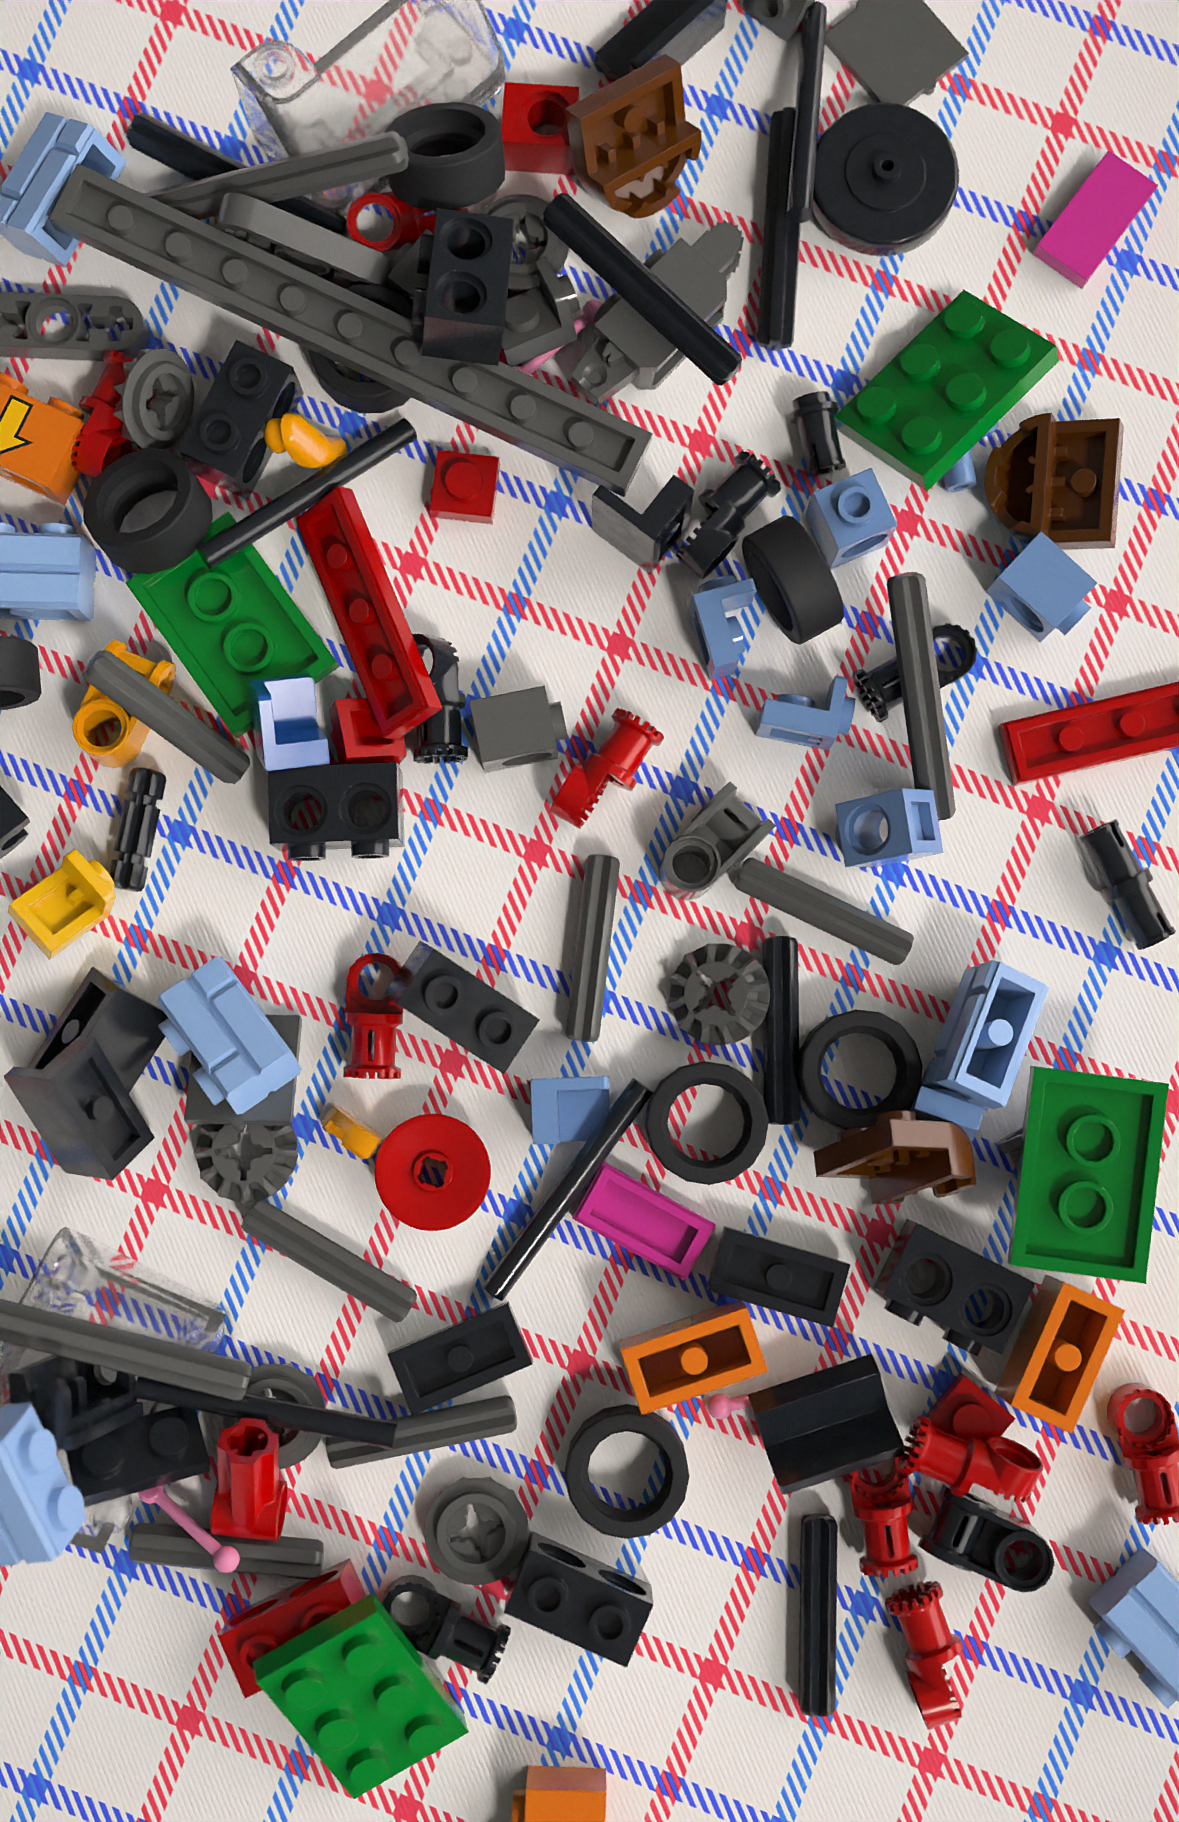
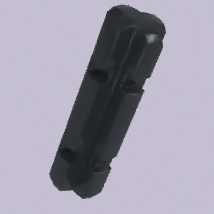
[109,767,166,892]

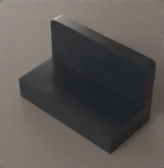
[595,0,727,83]
[592,474,694,575]
[27,966,168,1094]
[4,1036,155,1180]
[748,1353,905,1494]

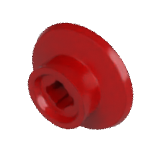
[374,1114,491,1231]

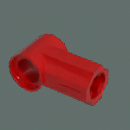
[211,1418,288,1542]

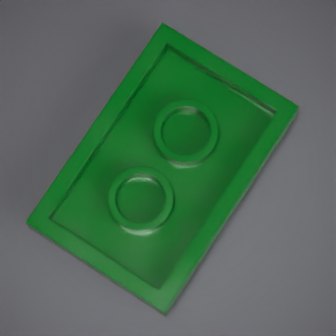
[834,289,1059,491]
[125,511,340,739]
[1007,1066,1169,1284]
[253,1593,469,1799]

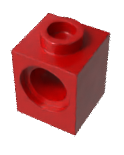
[501,82,580,176]

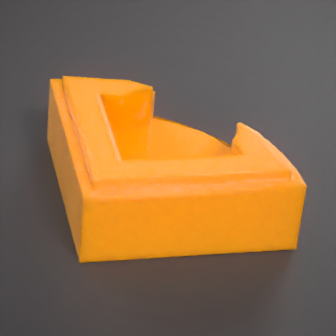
[321,1103,386,1160]

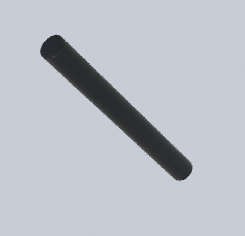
[787,1,827,223]
[197,418,417,570]
[482,1078,653,1301]
[134,1376,398,1449]

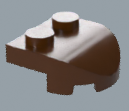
[565,54,702,219]
[984,413,1124,550]
[813,1111,977,1204]

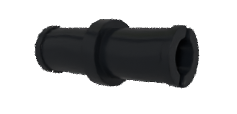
[1079,819,1176,950]

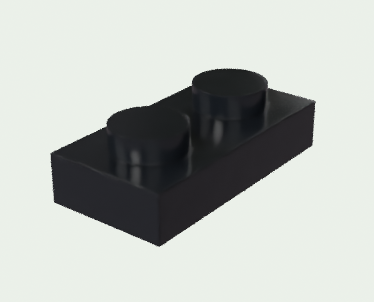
[706,1226,850,1328]
[387,1301,533,1415]
[65,1406,210,1507]

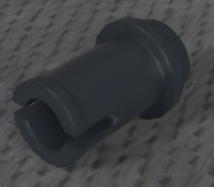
[789,391,846,477]

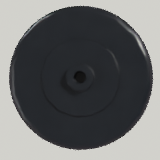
[812,103,959,256]

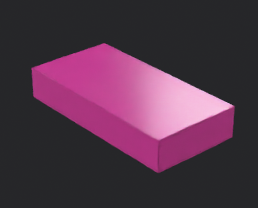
[1033,150,1158,289]
[572,1162,716,1281]

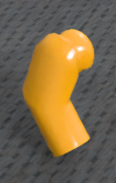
[264,413,347,468]

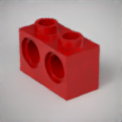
[217,1558,366,1699]

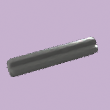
[82,650,250,784]
[565,854,620,1042]
[734,858,914,965]
[241,1200,417,1322]
[326,1395,517,1469]
[129,1522,324,1580]

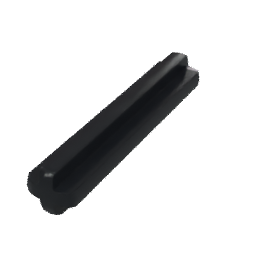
[762,936,800,1125]
[798,1513,838,1717]

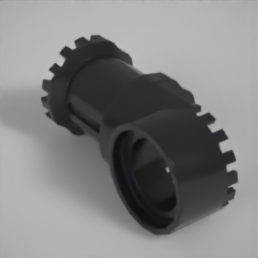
[676,450,782,580]
[852,623,977,723]
[412,634,468,764]
[381,1575,511,1685]

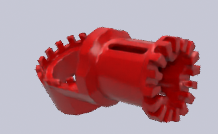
[347,191,468,253]
[71,349,133,479]
[550,708,665,829]
[343,952,403,1079]
[1107,1383,1179,1525]
[898,1415,1044,1503]
[847,1457,919,1578]
[885,1581,963,1730]

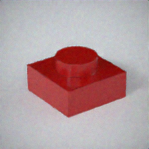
[430,450,500,525]
[328,698,407,765]
[925,1372,1015,1442]

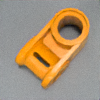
[72,639,176,768]

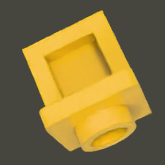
[8,848,116,960]

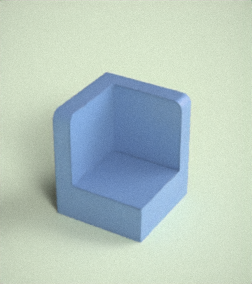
[531,1076,610,1144]

